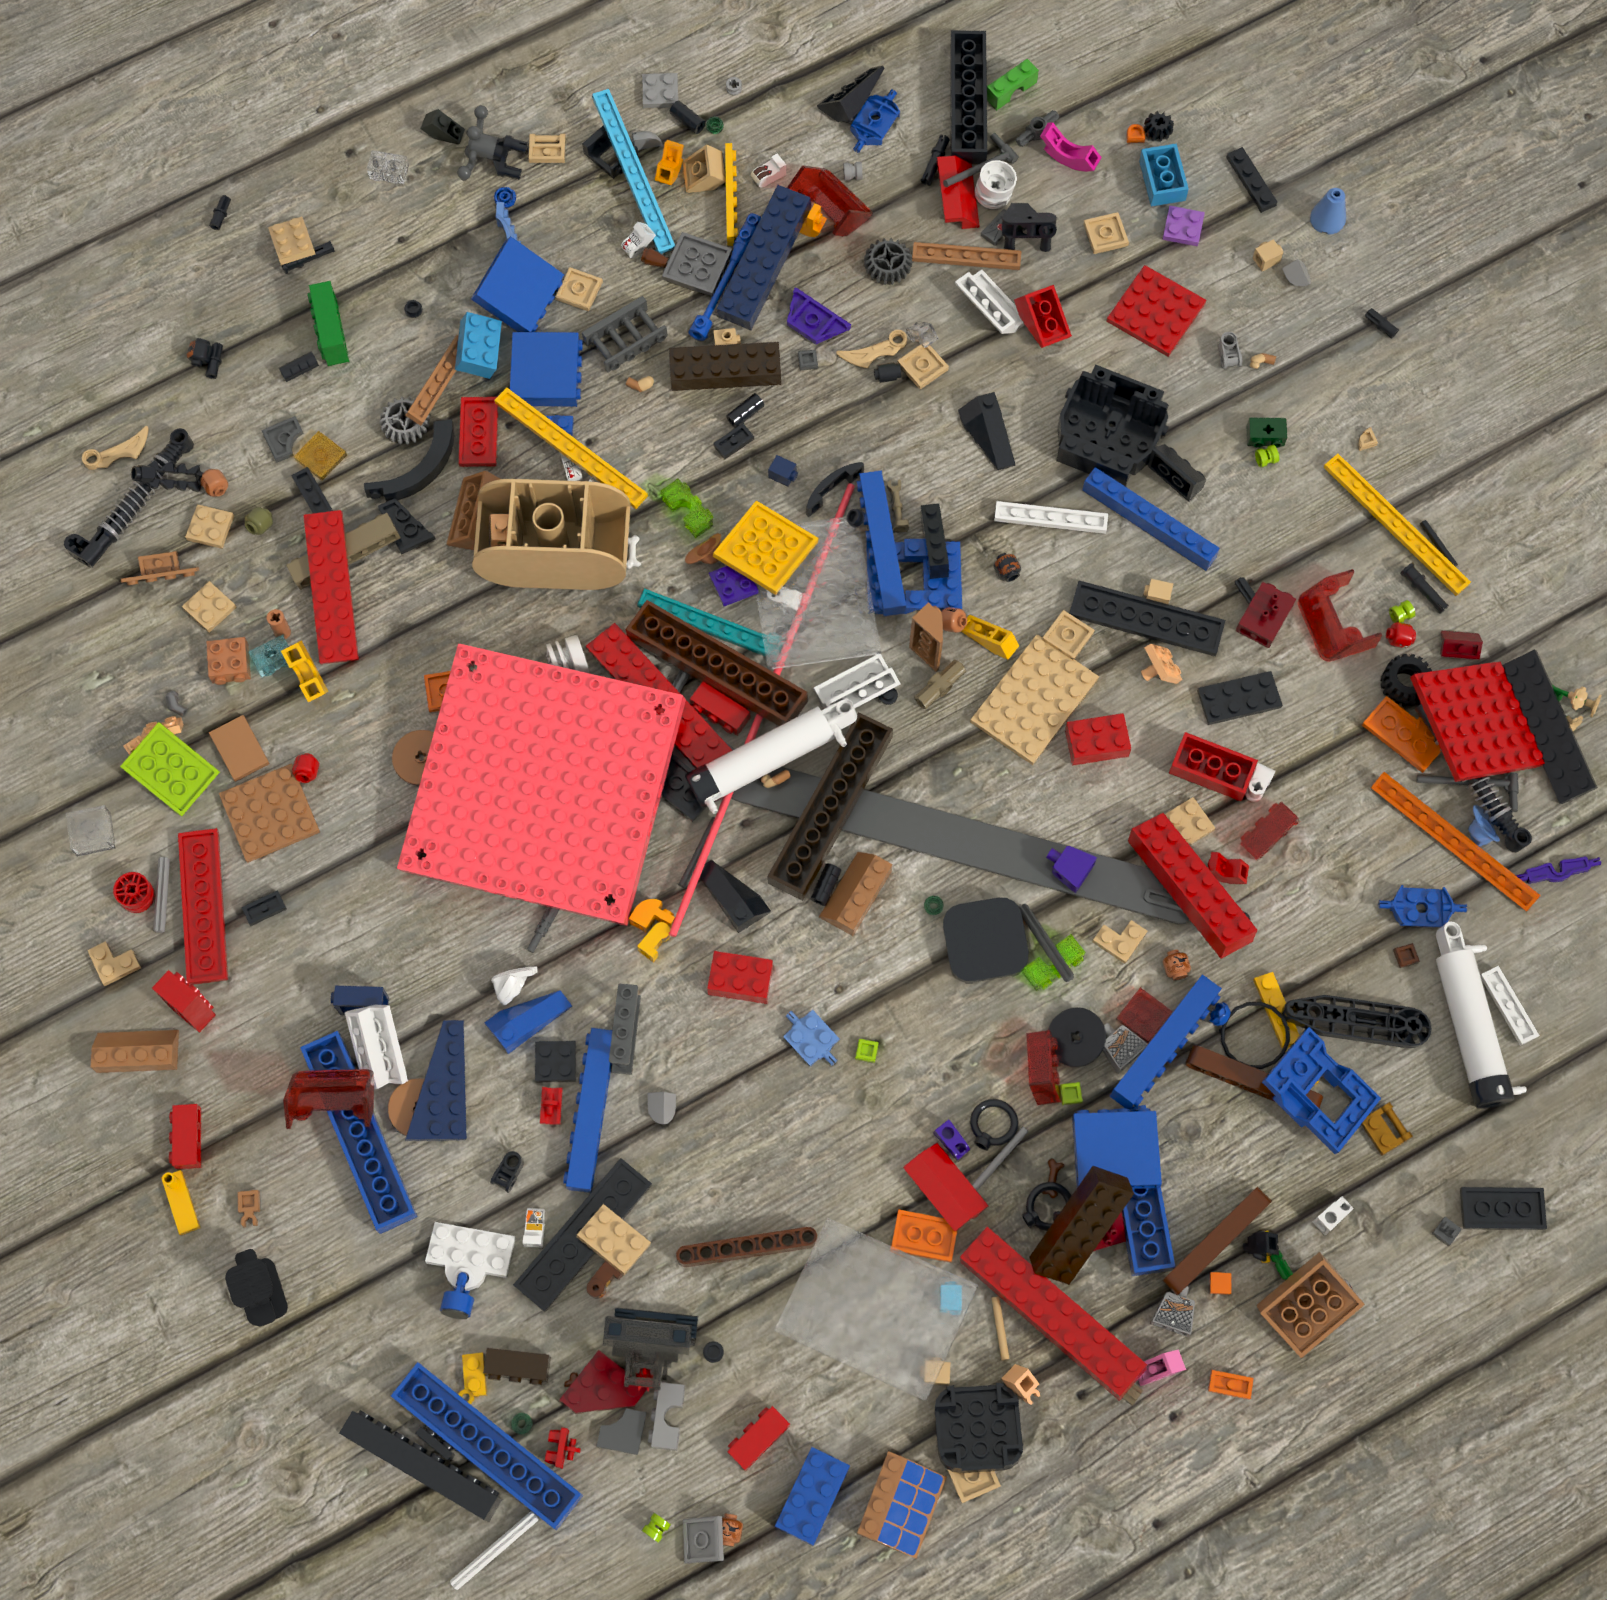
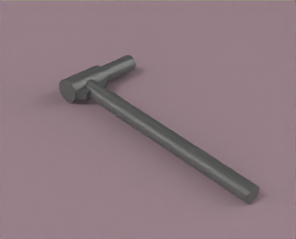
[943,133,1019,187]
[1416,773,1519,812]

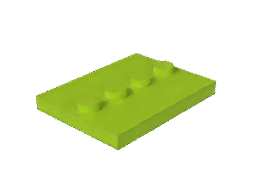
[120,722,220,816]

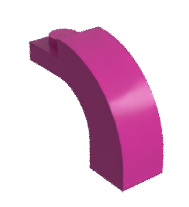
[1040,122,1102,172]

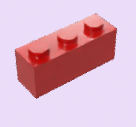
[690,681,751,736]
[169,1104,201,1169]
[727,1406,790,1472]

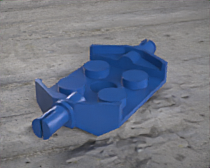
[850,89,900,153]
[1378,885,1467,928]

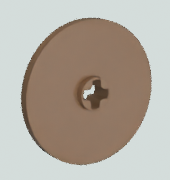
[392,730,434,785]
[388,1078,424,1136]

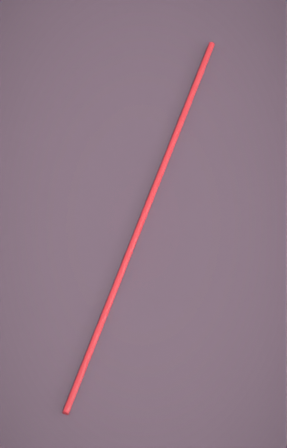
[669,483,855,937]

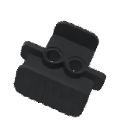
[225,1249,288,1327]

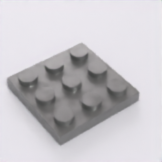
[662,232,732,297]

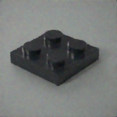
[535,1041,576,1083]

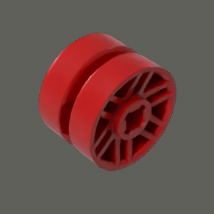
[113,872,155,913]

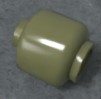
[244,507,273,535]

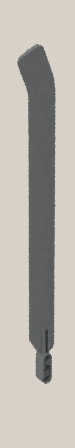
[672,741,1251,924]

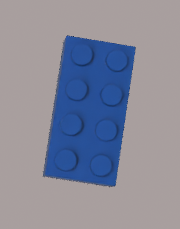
[775,1447,850,1546]

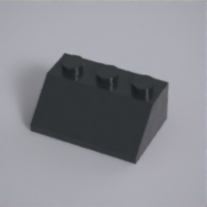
[1148,444,1206,502]

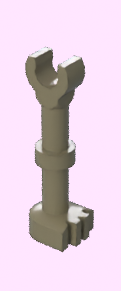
[887,480,909,533]

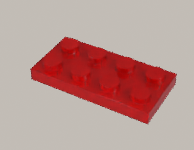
[459,397,498,467]

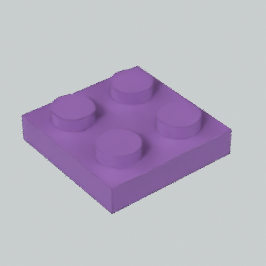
[1162,205,1205,246]

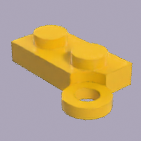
[458,1352,487,1404]

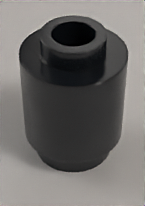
[874,362,901,383]

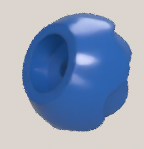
[494,187,516,208]
[1209,1002,1231,1026]

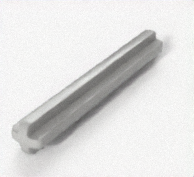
[153,857,170,933]

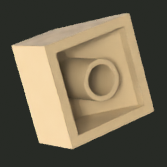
[683,144,726,193]

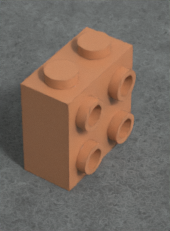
[206,637,251,685]

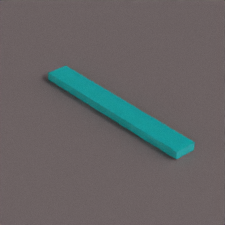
[637,588,784,660]

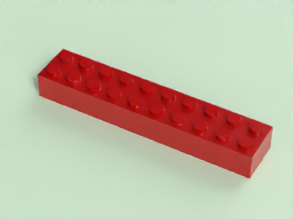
[960,1227,1147,1401]

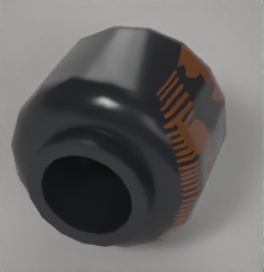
[187,338,213,367]
[994,553,1021,582]

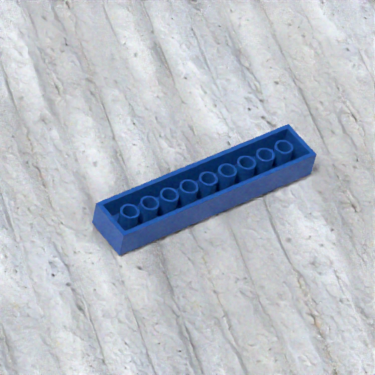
[300,1031,418,1234]
[391,1362,583,1531]

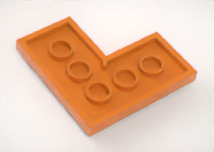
[1362,696,1442,773]

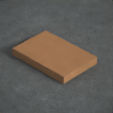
[209,715,270,782]

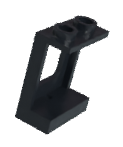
[582,125,639,179]

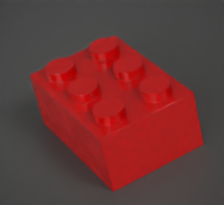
[1065,713,1132,766]
[707,951,773,1004]

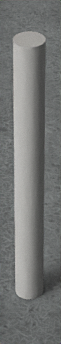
[972,1127,1028,1191]

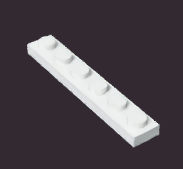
[994,501,1108,534]

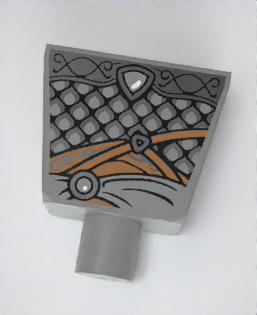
[1103,1023,1148,1074]
[1150,1286,1195,1337]

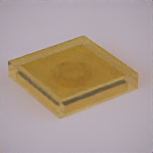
[294,431,347,481]

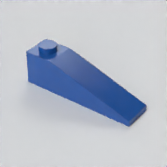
[484,990,572,1054]

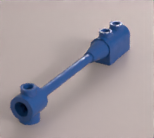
[688,213,761,341]

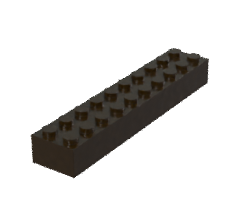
[767,712,893,901]

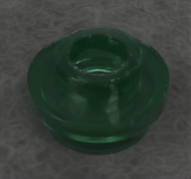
[706,116,724,134]
[924,896,944,915]
[511,1413,533,1435]

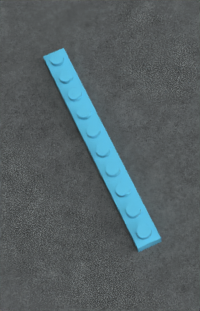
[592,89,675,254]

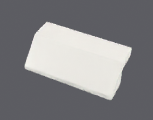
[955,270,1025,334]
[813,653,900,709]
[345,1005,408,1089]

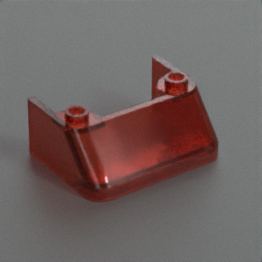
[787,165,873,237]
[1298,569,1382,662]
[283,1069,374,1129]

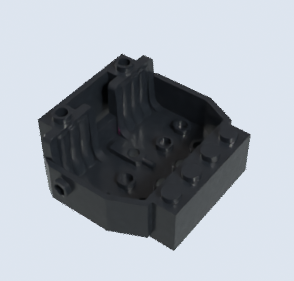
[1056,364,1169,487]

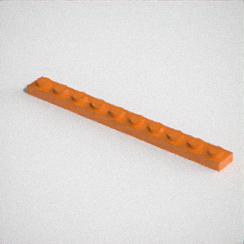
[1371,772,1541,911]

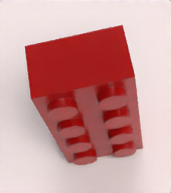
[1169,732,1258,801]
[152,970,216,1033]

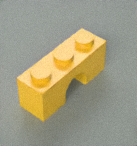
[281,640,328,702]

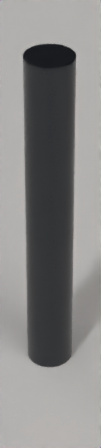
[1420,520,1458,567]

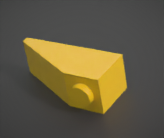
[961,615,1019,660]

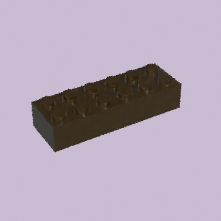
[669,342,781,391]
[1029,1166,1134,1285]

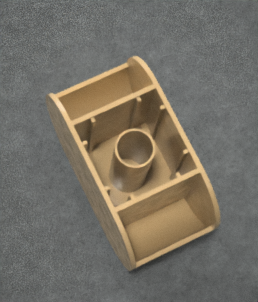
[472,479,631,590]

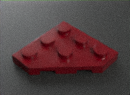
[559,1350,647,1414]

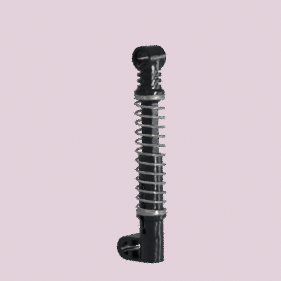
[64,428,194,568]
[1415,704,1532,853]

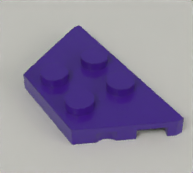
[787,287,851,344]

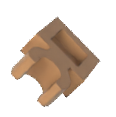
[238,1190,260,1227]

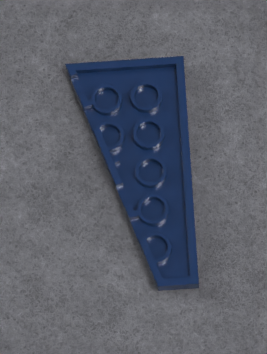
[405,1020,467,1141]

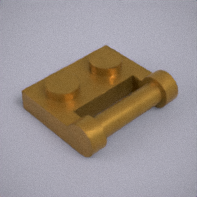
[1361,1102,1413,1156]

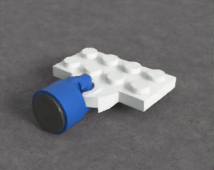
[425,1222,516,1319]

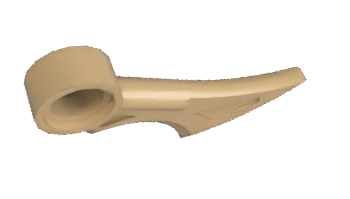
[836,330,907,369]
[82,426,149,470]

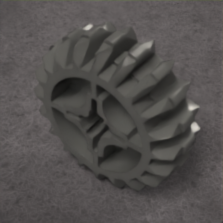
[864,237,913,285]

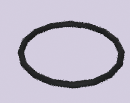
[1221,1002,1290,1069]

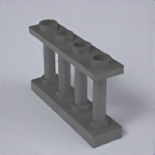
[582,296,668,373]
[609,983,641,1075]

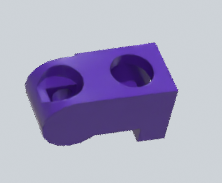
[933,1119,970,1160]

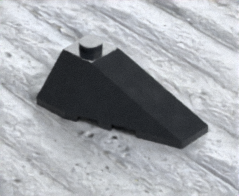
[817,65,885,123]
[958,392,1015,470]
[700,860,771,933]

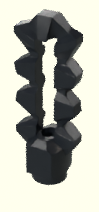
[131,461,203,492]

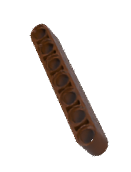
[1185,1045,1323,1109]
[1162,1186,1272,1296]
[676,1227,817,1267]

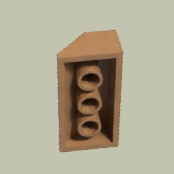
[447,471,500,550]
[909,602,943,672]
[819,852,893,936]
[91,1030,179,1073]

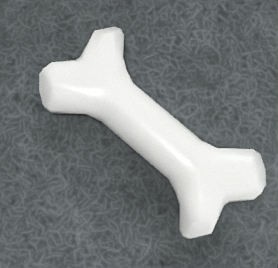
[626,535,641,569]

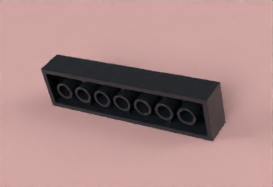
[950,30,987,164]
[339,1410,502,1522]

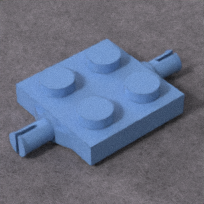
[783,1010,840,1067]

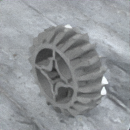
[380,396,430,445]

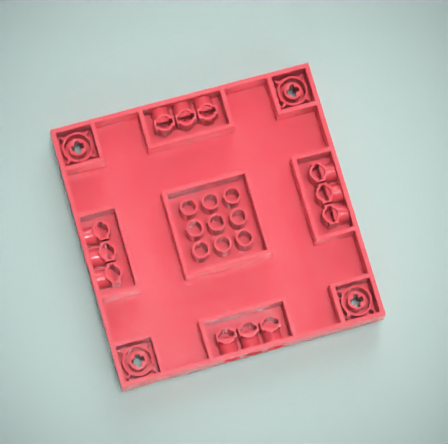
[397,643,686,926]

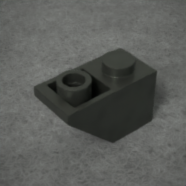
[420,109,465,144]

